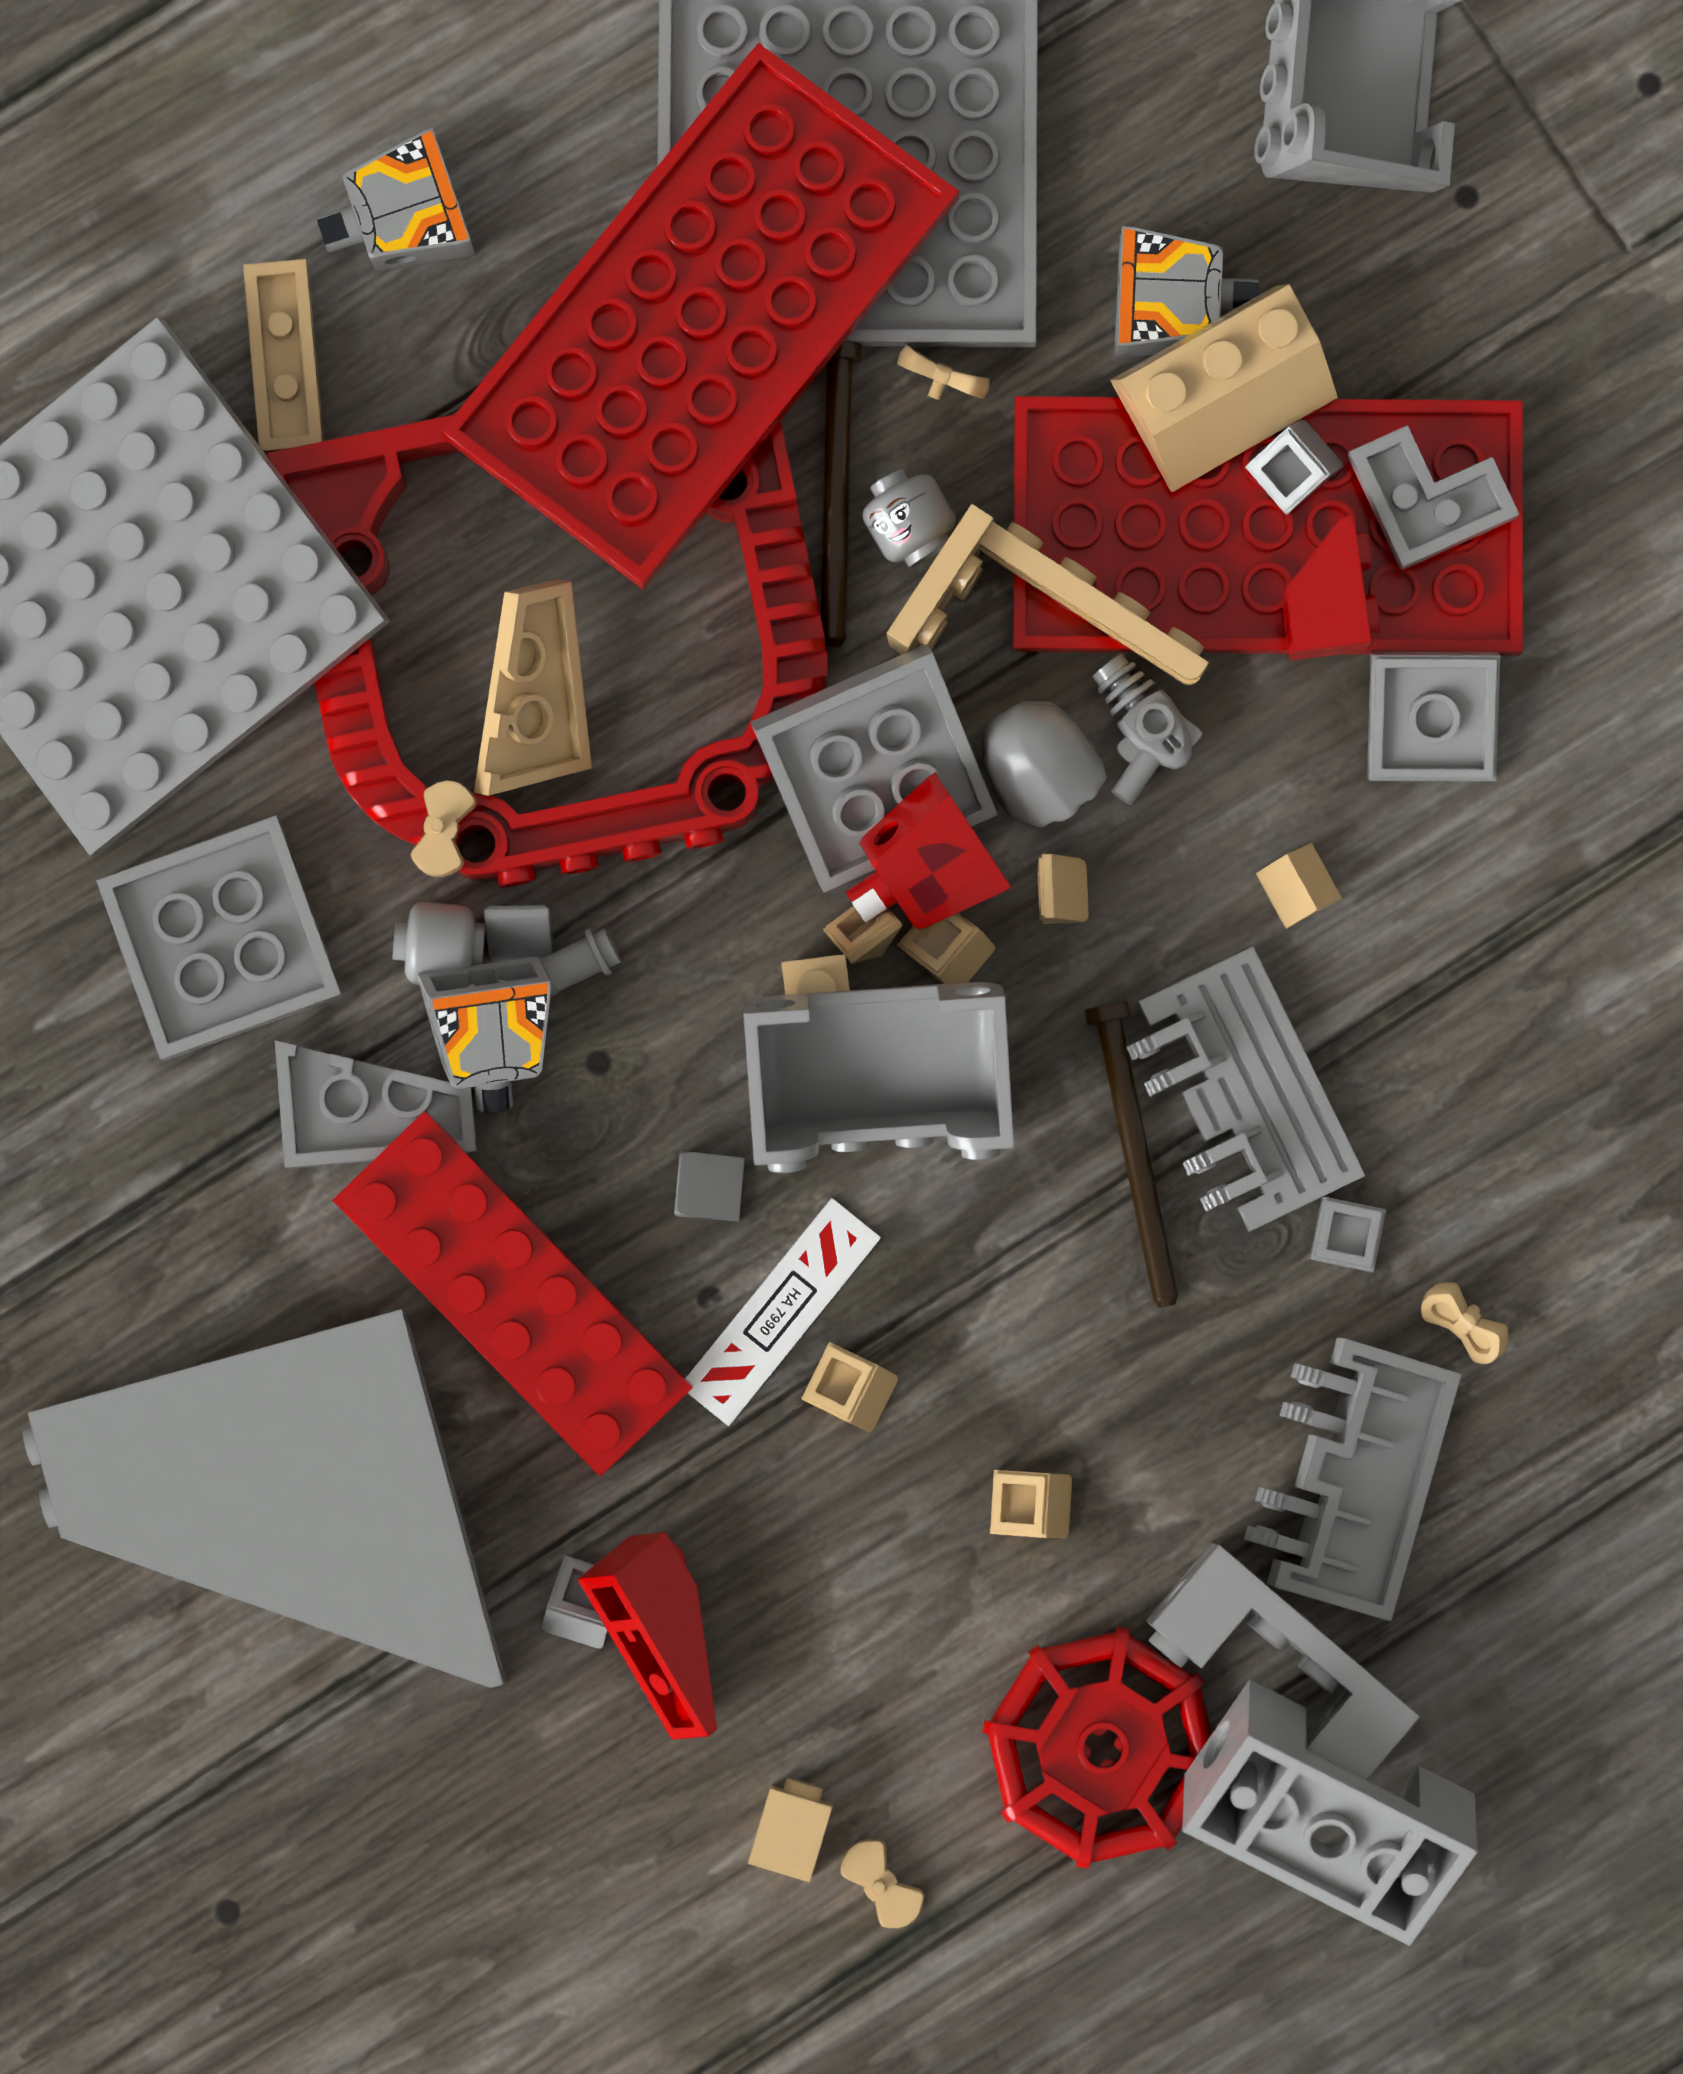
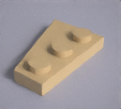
[474,579,592,796]

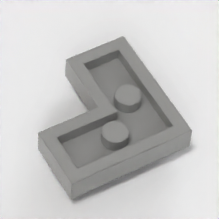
[1348,425,1519,571]

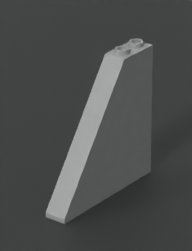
[22,1309,507,1688]

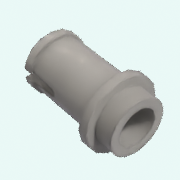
[539,928,621,996]

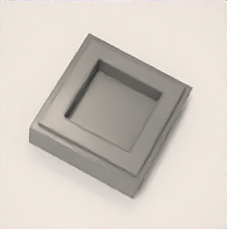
[1309,1196,1386,1273]

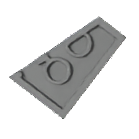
[275,1040,478,1169]

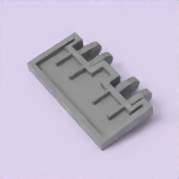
[1126,946,1366,1232]
[1244,1337,1462,1621]

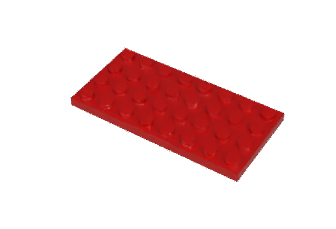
[441,43,959,590]
[1013,396,1523,656]

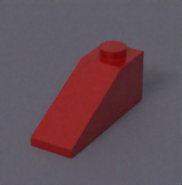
[577,1531,717,1740]

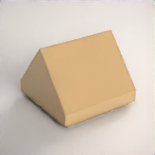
[1256,843,1342,929]

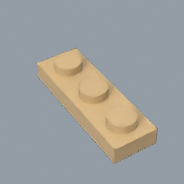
[243,259,324,456]

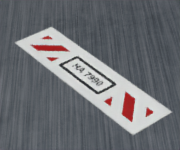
[686,1198,881,1426]

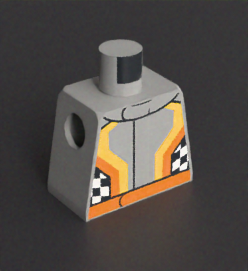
[316,128,475,271]
[1114,226,1259,359]
[418,956,551,1113]

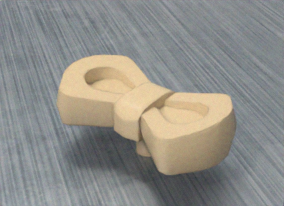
[897,344,990,400]
[410,780,477,877]
[1421,1282,1509,1364]
[840,1838,925,1929]

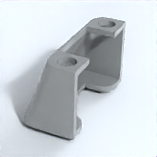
[1254,0,1463,193]
[743,982,1014,1173]

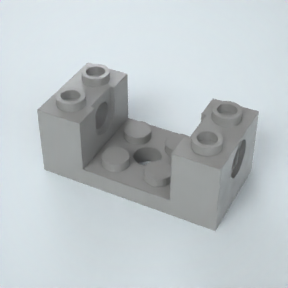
[1145,1543,1420,1780]
[1182,1679,1478,1946]

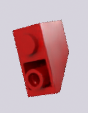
[1281,515,1380,661]

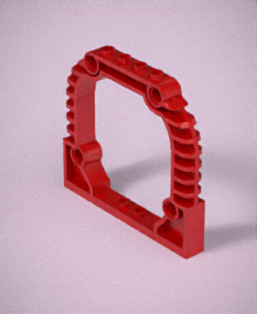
[267,414,828,888]

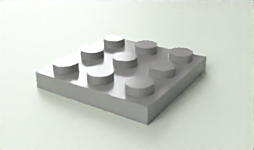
[750,645,998,893]
[96,815,343,1062]

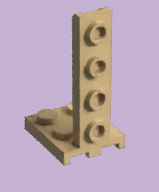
[886,504,1209,685]

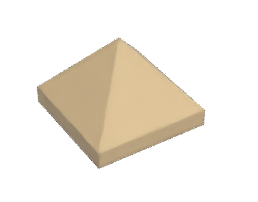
[823,905,903,964]

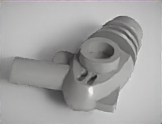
[1092,654,1202,806]

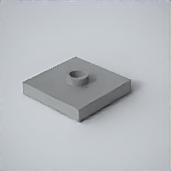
[1367,651,1500,781]

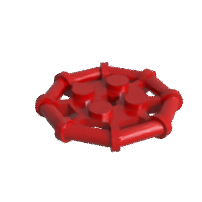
[982,1626,1212,1869]

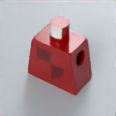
[845,773,1011,929]

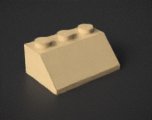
[1110,284,1338,492]

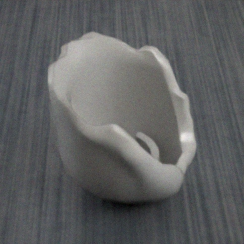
[983,701,1107,828]

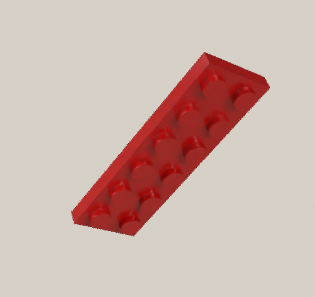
[332,1110,693,1477]

